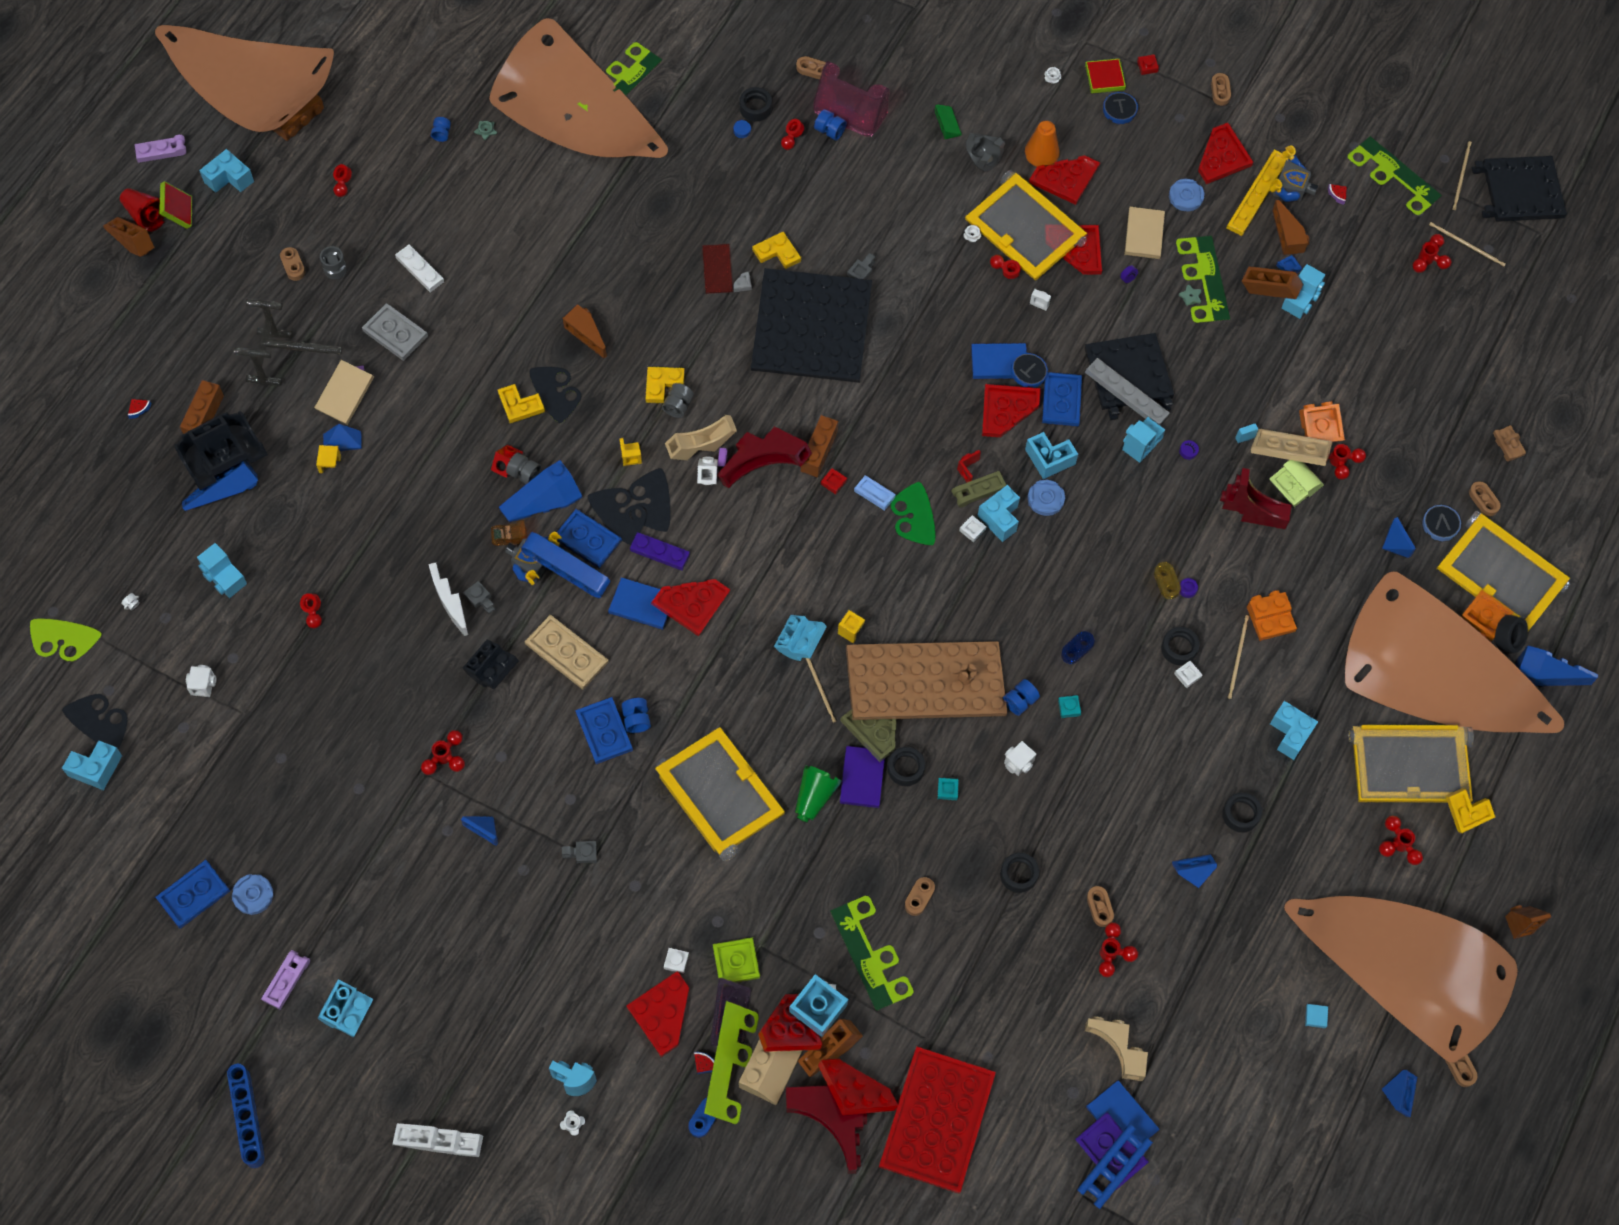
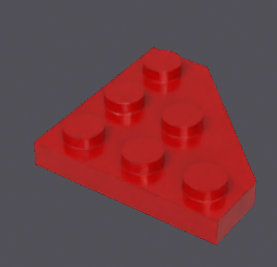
[1198,123,1253,184]
[1029,155,1100,205]
[1045,225,1102,275]
[982,384,1040,437]
[651,579,730,636]
[626,971,689,1057]
[758,994,822,1052]
[818,1059,898,1115]

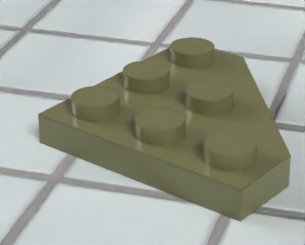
[840,709,896,762]

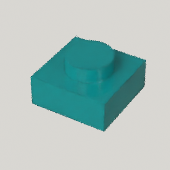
[1058,695,1081,718]
[937,778,958,800]

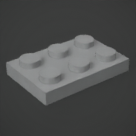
[362,303,428,361]

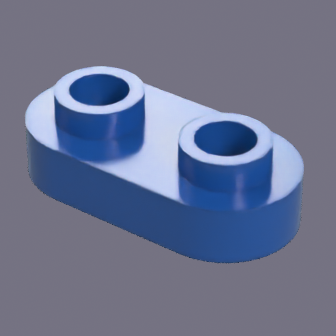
[689,1098,717,1138]

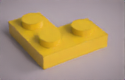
[752,232,801,269]
[646,367,684,403]
[498,384,545,423]
[1445,788,1495,833]

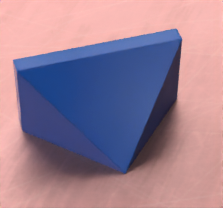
[323,424,362,451]
[1382,517,1416,558]
[461,816,498,846]
[1172,854,1217,888]
[1382,1070,1417,1117]

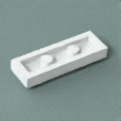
[395,245,444,292]

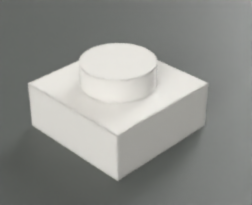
[1030,289,1051,311]
[959,515,986,542]
[1174,661,1202,688]
[664,948,689,974]

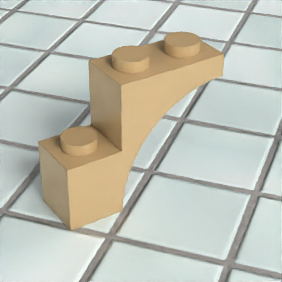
[665,415,737,460]
[1085,1017,1148,1081]

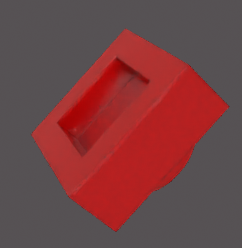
[1137,55,1159,75]
[821,468,847,494]

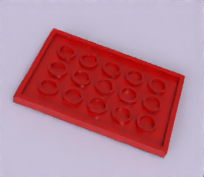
[879,1046,996,1194]

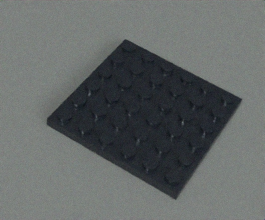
[751,268,872,383]

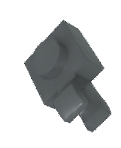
[847,253,875,279]
[463,581,495,614]
[562,841,597,863]

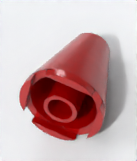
[120,188,164,232]

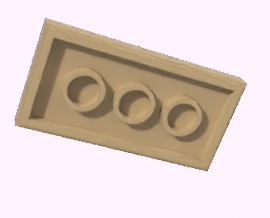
[1251,429,1332,466]
[525,615,609,690]

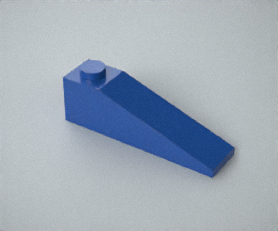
[182,459,258,511]
[499,460,583,522]
[1515,646,1598,686]

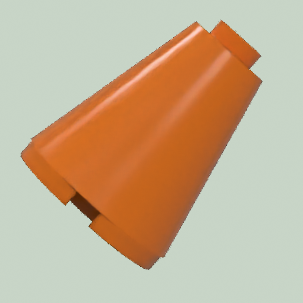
[1025,121,1060,166]

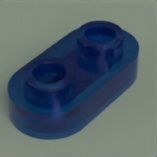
[1061,631,1095,664]

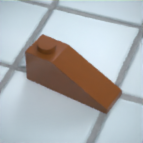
[1272,200,1309,255]
[103,217,154,257]
[563,304,607,359]
[1505,905,1551,939]
[798,1019,863,1077]

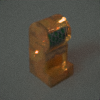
[491,520,527,546]

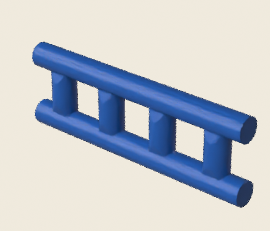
[1077,1123,1153,1209]

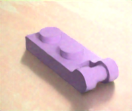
[135,135,186,163]
[261,950,310,1010]

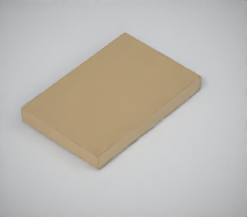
[1124,207,1165,259]
[314,360,374,425]

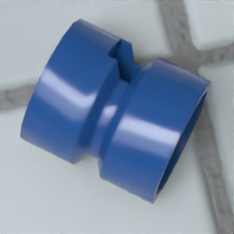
[814,109,847,141]
[1003,679,1040,716]
[622,698,651,733]

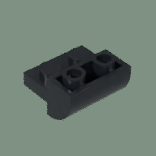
[462,639,519,690]

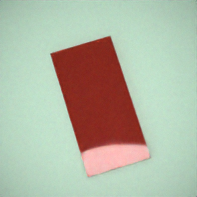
[702,244,733,294]

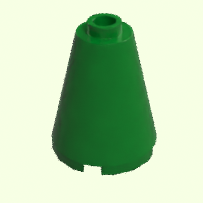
[795,765,841,823]

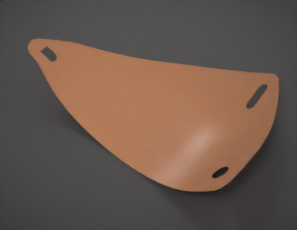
[489,18,668,158]
[155,25,334,132]
[1345,572,1564,733]
[1284,896,1518,1063]

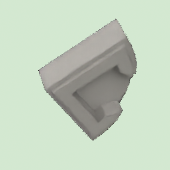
[734,271,752,292]

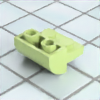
[1270,460,1324,507]

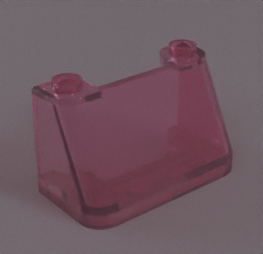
[813,61,889,137]

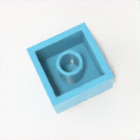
[789,974,848,1037]

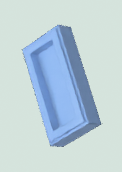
[854,475,896,511]

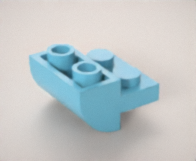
[774,615,827,661]
[318,979,373,1037]
[549,1061,597,1096]

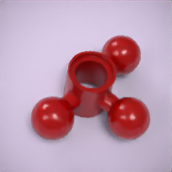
[1412,234,1451,273]
[1328,444,1366,480]
[421,730,465,775]
[1379,815,1423,865]
[1099,922,1138,977]

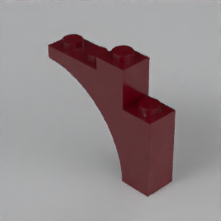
[717,426,812,488]
[1220,468,1291,529]
[786,1086,867,1174]

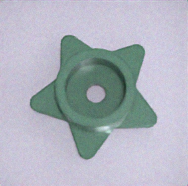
[474,121,497,140]
[1179,285,1201,306]

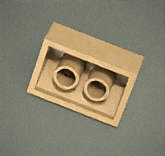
[739,1039,803,1105]

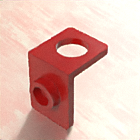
[491,445,523,477]
[957,450,981,483]

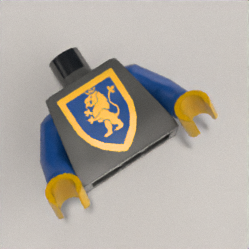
[1270,145,1318,202]
[505,532,562,585]

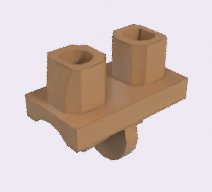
[1493,425,1526,461]

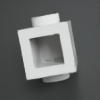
[697,457,718,485]
[186,665,216,697]
[1004,741,1036,776]

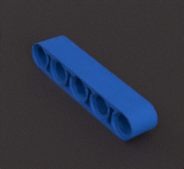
[521,532,610,598]
[227,1064,265,1168]

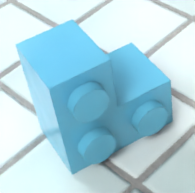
[199,149,254,193]
[1282,264,1325,319]
[1123,417,1165,463]
[1025,432,1078,479]
[978,485,1020,542]
[197,543,247,598]
[1270,701,1318,760]
[62,741,122,790]

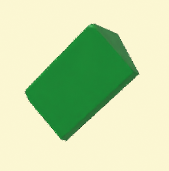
[935,105,962,139]

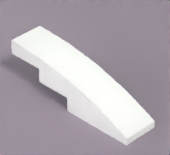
[429,563,468,636]
[393,1123,483,1157]

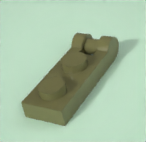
[951,471,1006,508]

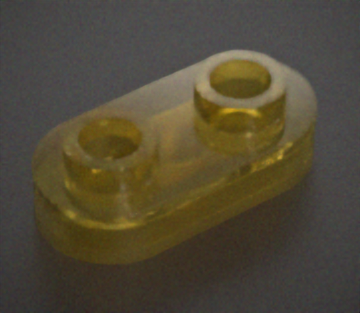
[1154,562,1181,599]

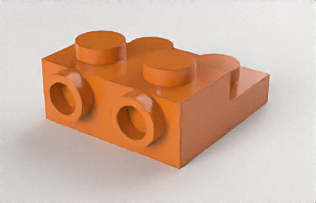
[1299,401,1345,442]
[1461,590,1514,642]
[1247,591,1297,641]

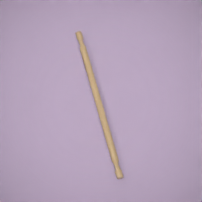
[1453,141,1472,210]
[1429,222,1506,267]
[1228,615,1249,699]
[806,658,836,723]

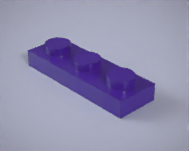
[630,532,690,571]

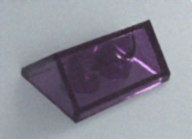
[711,978,751,1047]

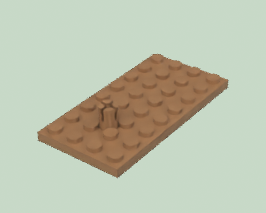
[846,642,1007,720]

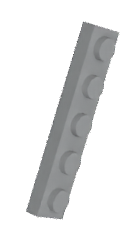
[1085,358,1169,425]

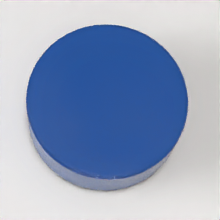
[733,120,751,138]

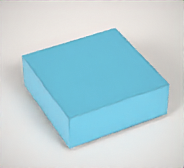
[1236,424,1258,443]
[1305,1004,1328,1028]

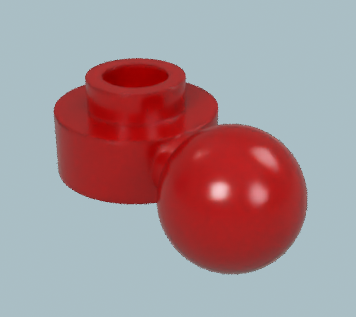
[781,119,804,150]
[333,164,352,197]
[990,255,1020,279]
[300,593,322,629]

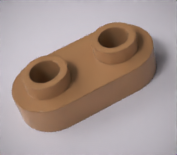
[796,56,830,80]
[1211,73,1231,106]
[280,247,305,281]
[1469,482,1500,516]
[905,877,935,916]
[1087,886,1114,927]
[1445,1046,1477,1087]

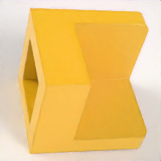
[620,438,642,466]
[316,445,341,473]
[838,610,865,643]

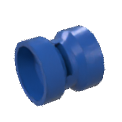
[431,117,451,142]

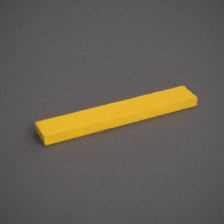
[1227,149,1289,236]

